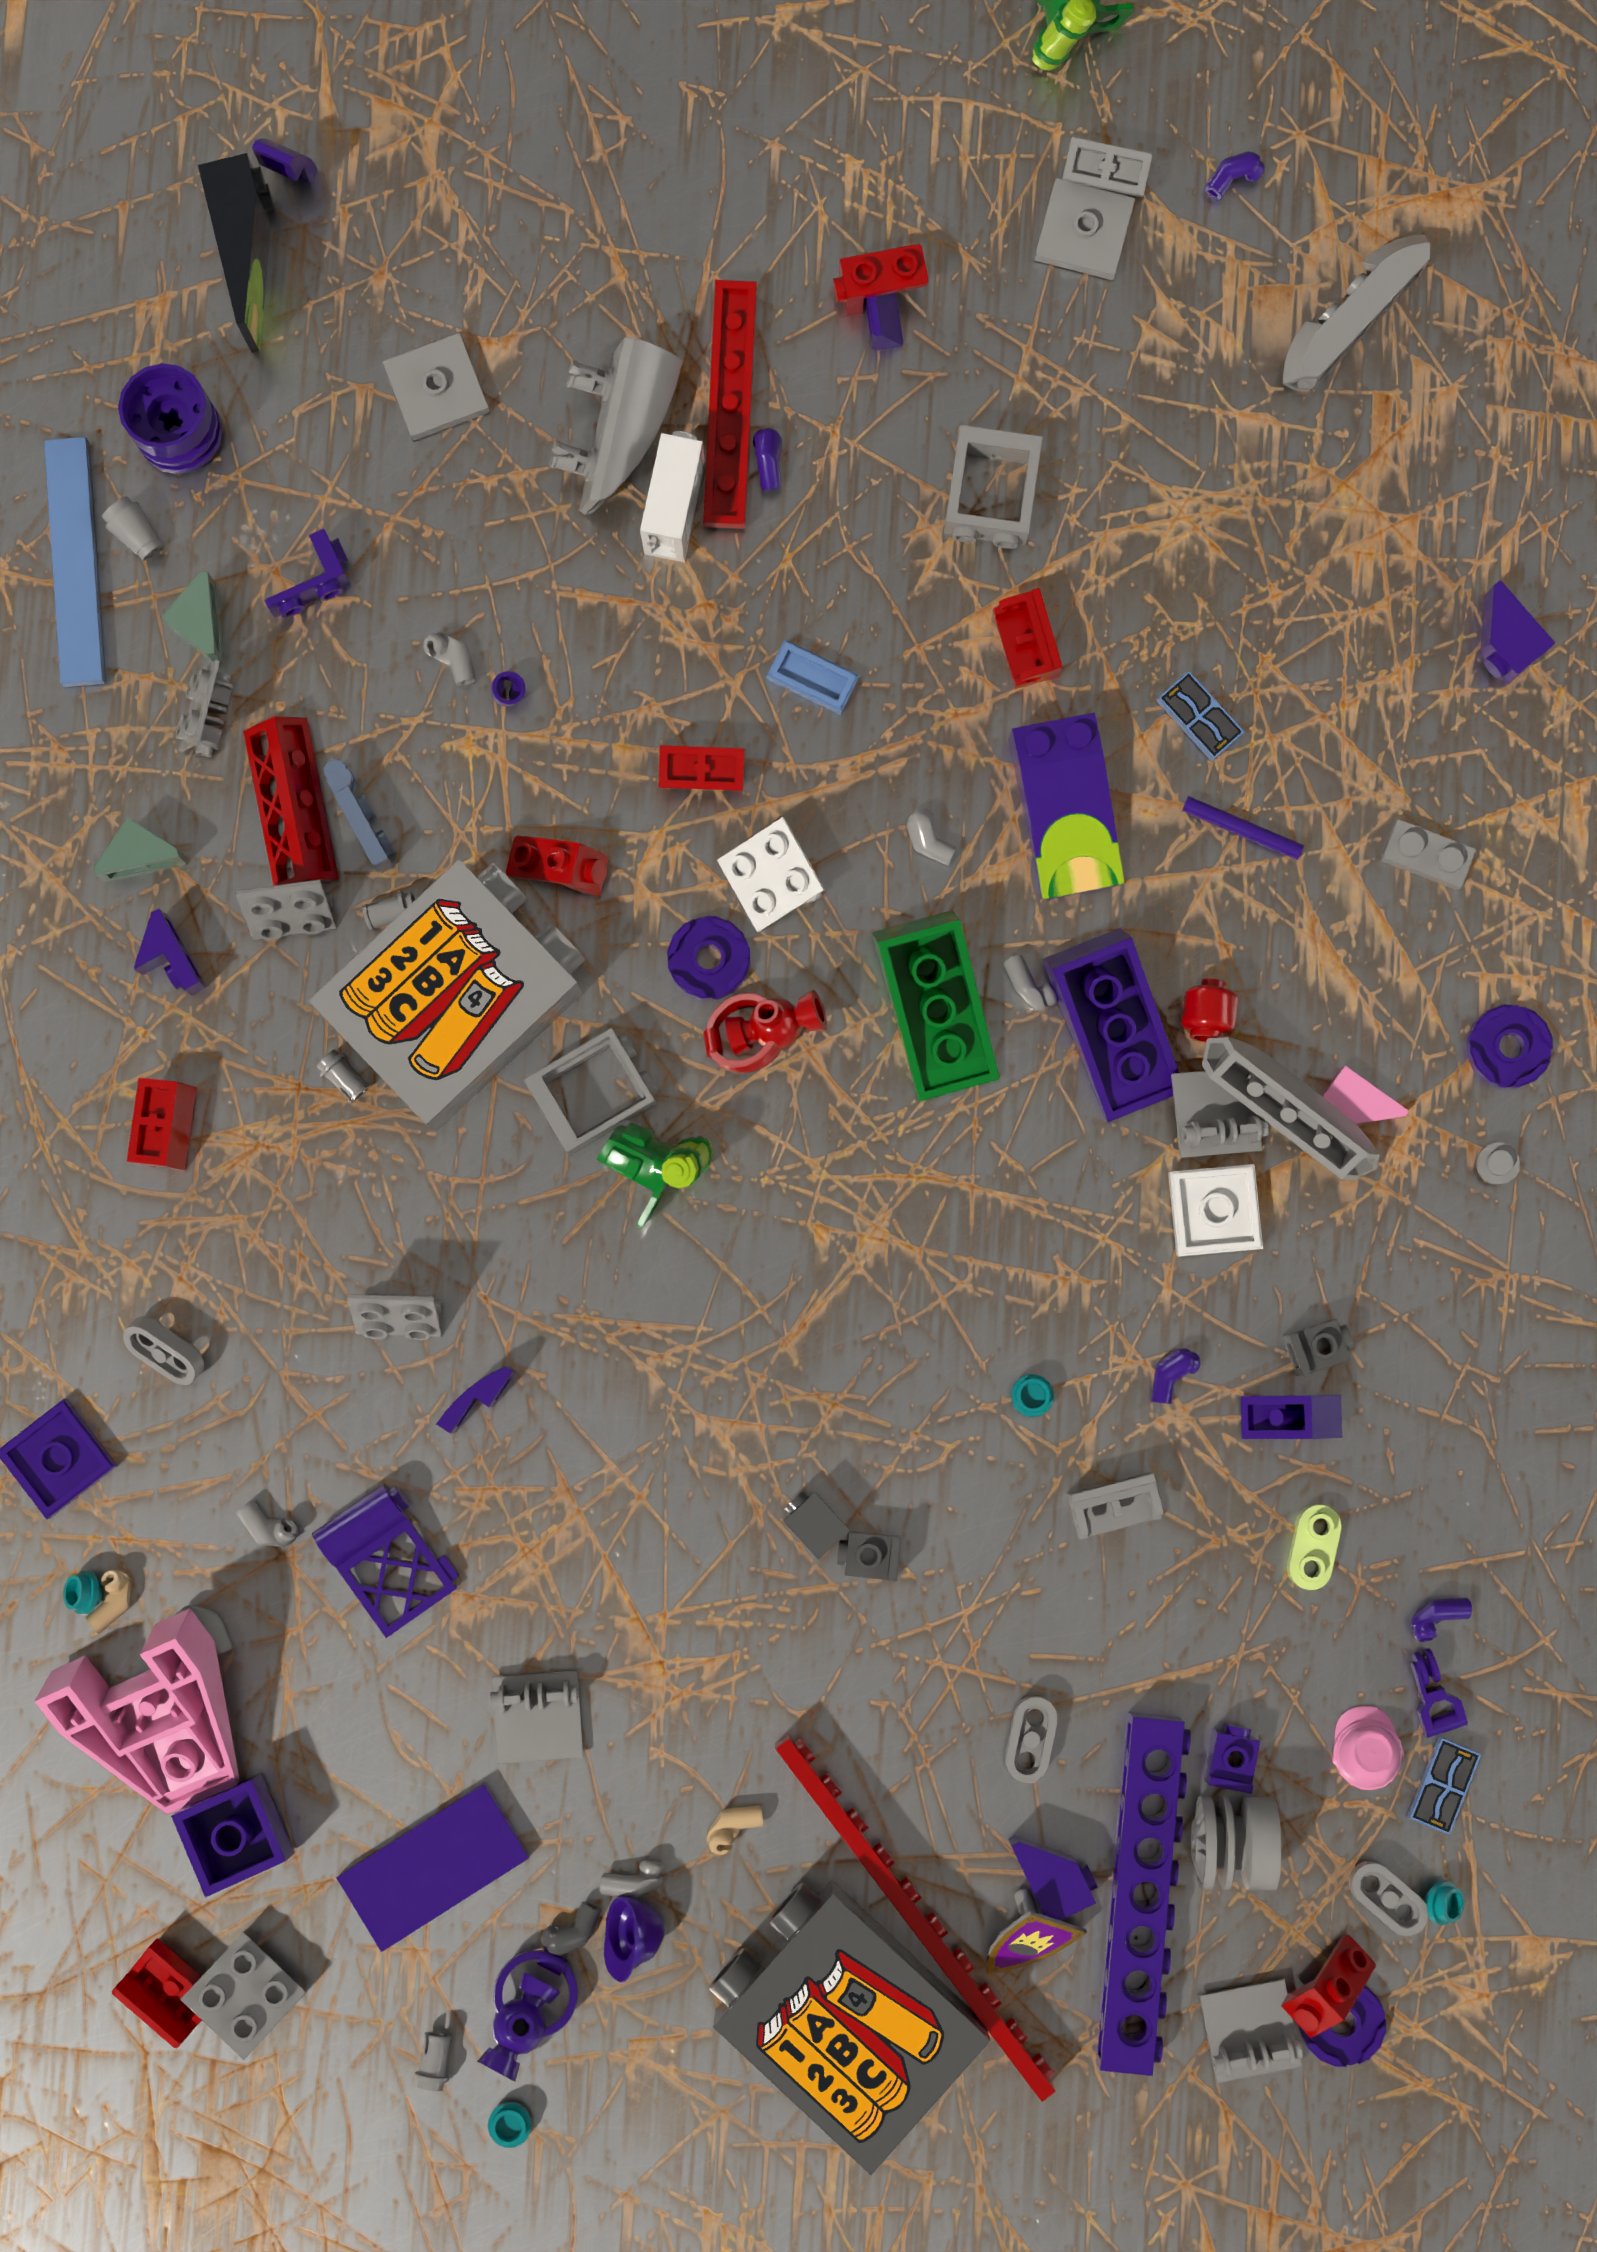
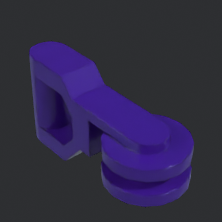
[1411,1648,1468,1738]

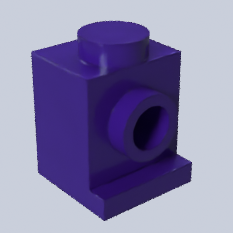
[1203,1724,1260,1794]

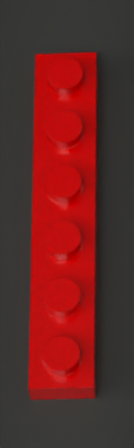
[703,280,757,529]

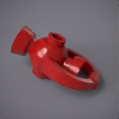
[703,990,827,1073]

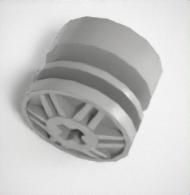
[1191,1796,1281,1890]

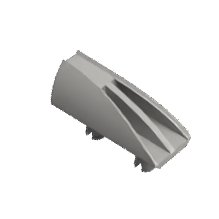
[549,337,683,515]

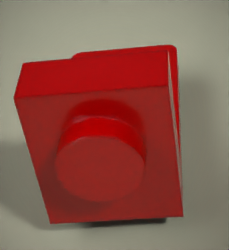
[833,244,929,316]
[506,835,609,897]
[1281,1934,1376,2038]

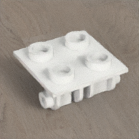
[717,817,825,932]

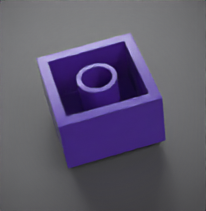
[171,1773,295,1897]

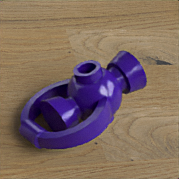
[477,1948,578,2082]

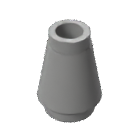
[102,496,162,561]

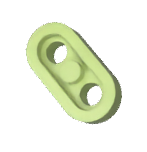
[1287,1504,1342,1590]

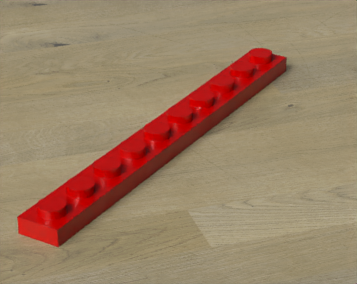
[775,1733,1056,2102]

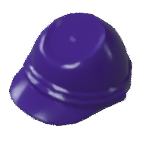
[604,1896,665,1983]

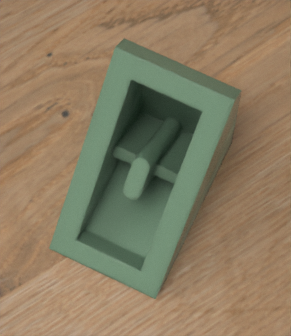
[161,571,223,664]
[94,817,187,882]

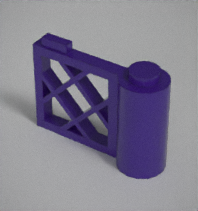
[312,1483,459,1638]

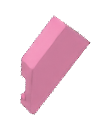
[1322,1065,1409,1125]

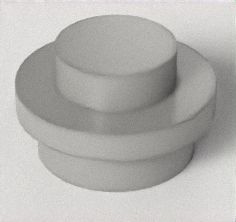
[1476,1142,1520,1185]

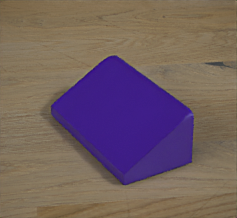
[864,292,903,351]

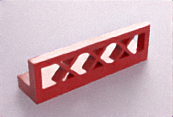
[243,716,339,886]

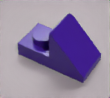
[134,908,207,995]

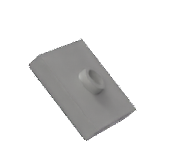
[1034,178,1135,281]
[382,332,490,441]

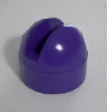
[491,671,526,707]

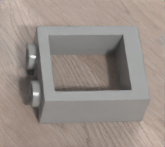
[944,425,1043,549]
[524,1028,659,1156]

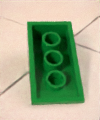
[871,910,1000,1102]

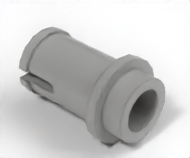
[362,890,415,931]
[316,1049,371,1103]
[414,2032,452,2091]

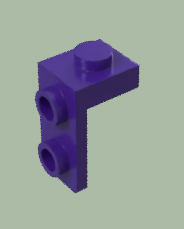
[265,529,350,618]

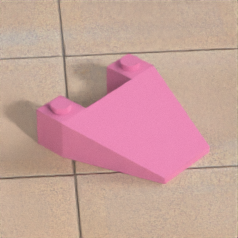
[34,1608,240,1815]

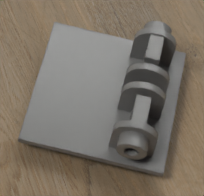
[176,660,233,757]
[235,880,336,940]
[1171,1071,1269,1158]
[347,1294,442,1341]
[490,1670,584,1764]
[180,1932,306,2060]
[1199,1979,1303,2083]

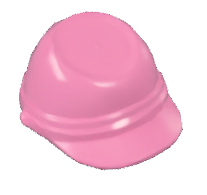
[1332,1706,1405,1790]

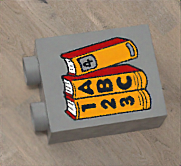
[308,859,585,1132]

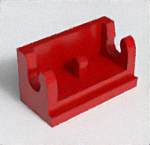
[993,588,1063,689]
[658,745,745,791]
[127,1078,197,1171]

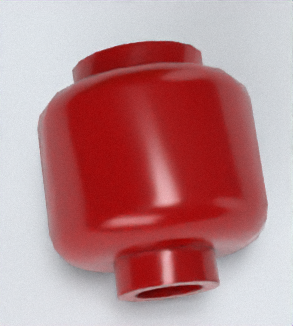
[1181,978,1239,1043]

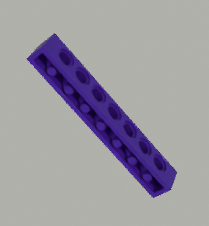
[1096,1712,1191,2076]

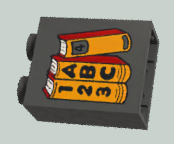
[708,1880,991,2175]

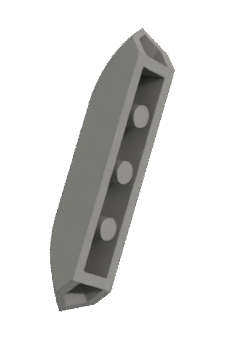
[1283,234,1431,391]
[1202,1037,1380,1181]

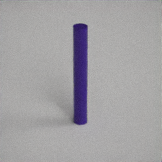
[1182,796,1304,860]

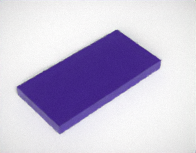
[336,1783,530,1952]

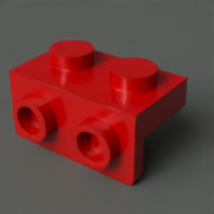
[112,1938,202,2048]

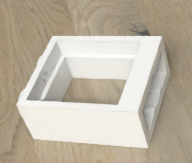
[640,431,705,563]

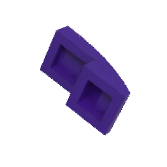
[252,138,318,184]
[436,1367,517,1434]

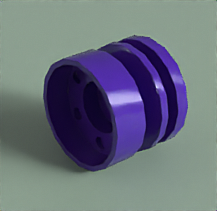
[118,363,223,474]

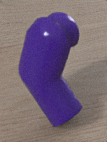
[1204,151,1265,200]
[753,428,782,490]
[1151,1348,1201,1404]
[1410,1598,1472,1642]

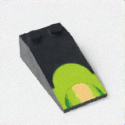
[198,153,274,353]

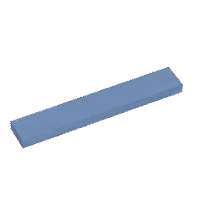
[44,437,105,687]

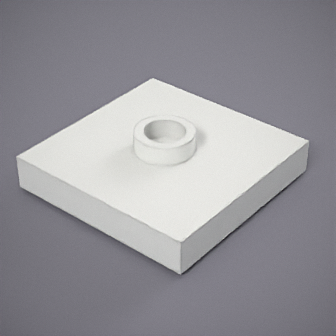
[1168,1164,1263,1257]

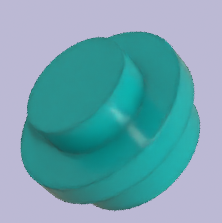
[1011,1374,1054,1417]
[63,1571,102,1615]
[1425,1880,1465,1925]
[488,2102,532,2148]

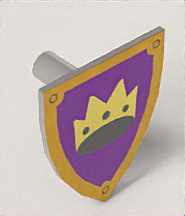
[986,1889,1087,1975]

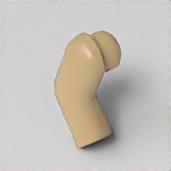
[85,1569,131,1634]
[706,1805,763,1855]

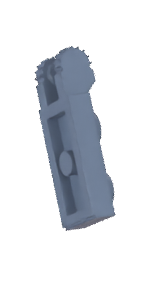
[323,758,395,874]

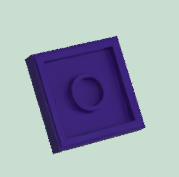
[0,1399,118,1520]

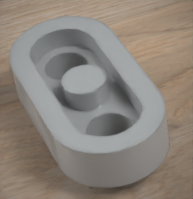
[123,1317,204,1385]
[1005,1695,1058,1784]
[1349,1861,1429,1937]

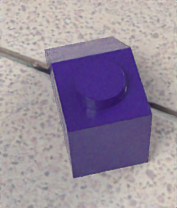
[1480,580,1555,685]
[1241,1395,1343,1439]
[1008,1836,1098,1921]

